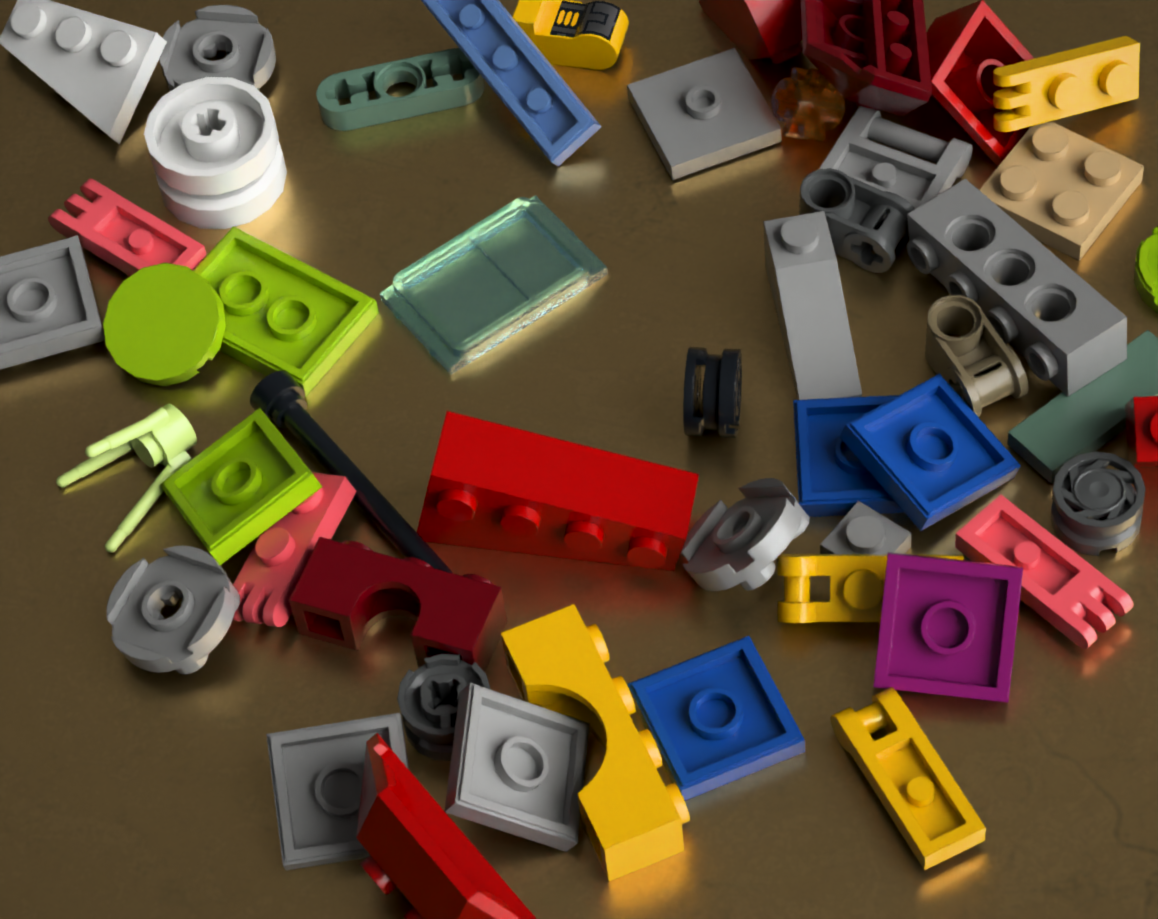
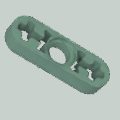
[316,48,485,131]

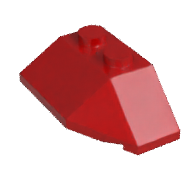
[356,733,536,919]

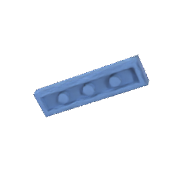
[421,0,602,166]

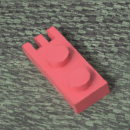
[48,178,207,276]
[233,472,357,627]
[955,494,1133,649]

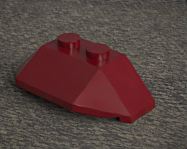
[800,0,932,116]

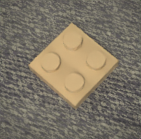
[979,121,1144,261]

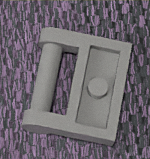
[819,106,973,215]

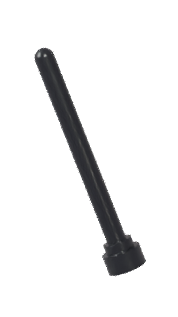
[250,371,453,573]

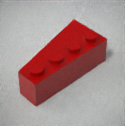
[417,411,699,571]

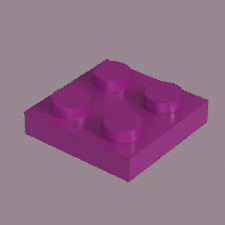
[873,552,1023,703]

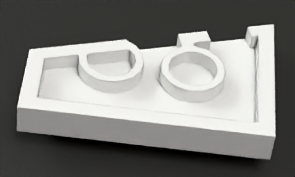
[0,0,167,144]

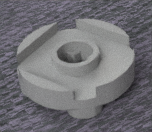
[159,5,276,91]
[681,478,810,591]
[107,545,240,675]

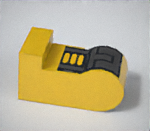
[513,0,629,70]

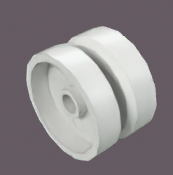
[144,77,287,229]

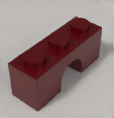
[289,537,508,672]

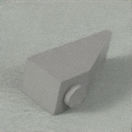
[763,211,862,400]

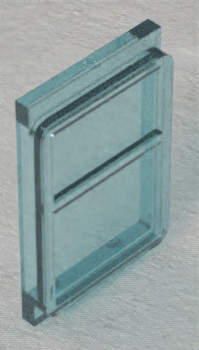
[380,195,608,375]

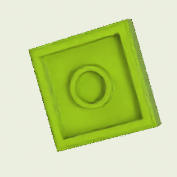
[160,408,323,565]

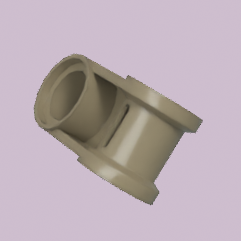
[925,295,1029,417]

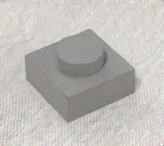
[820,501,911,554]

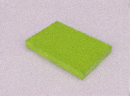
[193,226,379,397]

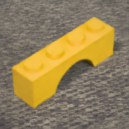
[501,604,690,882]

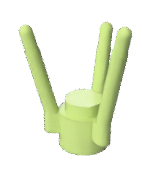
[56,404,197,553]

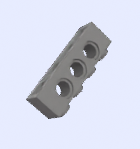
[907,178,1127,396]

